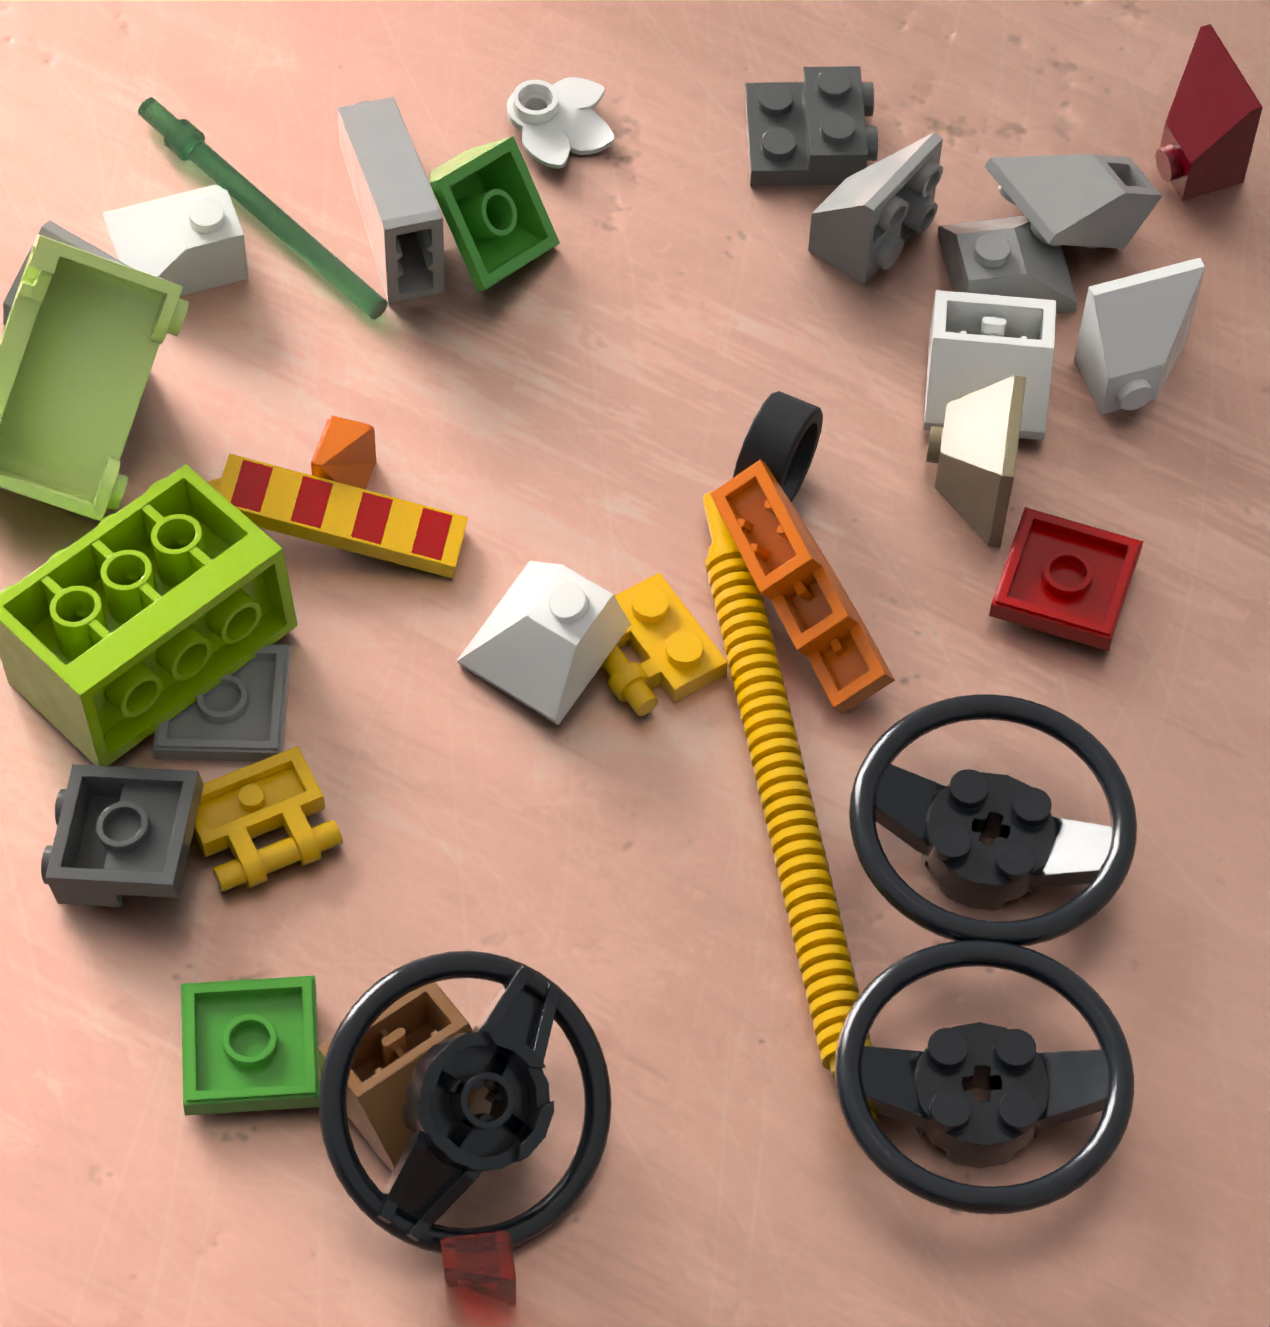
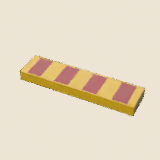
[218,453,468,578]

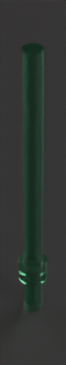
[138,97,388,319]

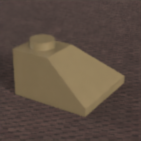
[926,375,1026,547]

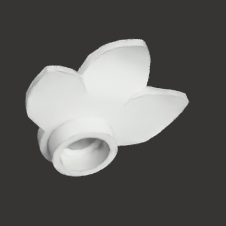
[507,77,614,169]

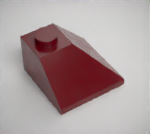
[1155,24,1263,201]

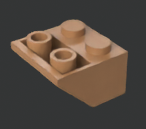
[317,982,492,1173]

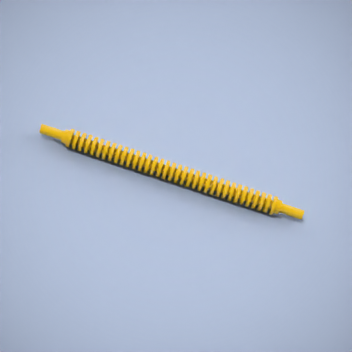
[702,490,877,1136]

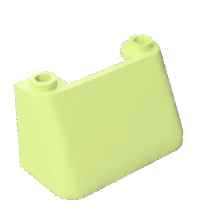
[0,234,189,521]

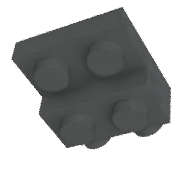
[744,66,878,186]
[41,764,204,907]

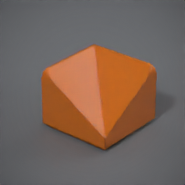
[311,415,377,490]

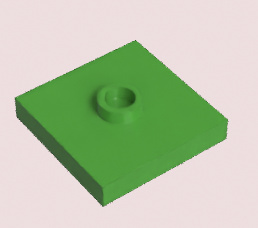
[181,976,320,1116]

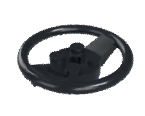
[849,694,1137,947]
[834,940,1134,1215]
[319,951,612,1256]

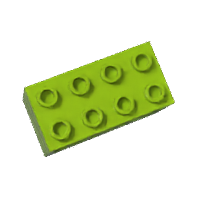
[0,464,298,766]

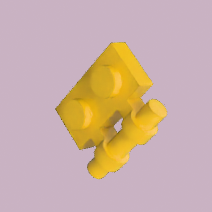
[601,572,728,716]
[193,746,343,892]

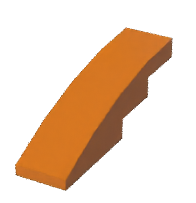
[710,460,895,714]

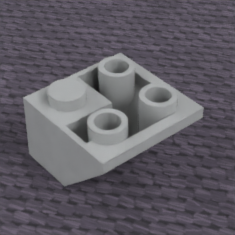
[808,133,943,285]
[984,154,1163,249]

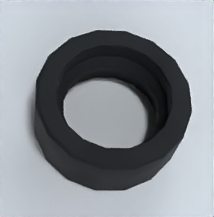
[733,391,823,503]

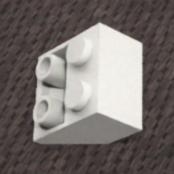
[924,290,1056,440]

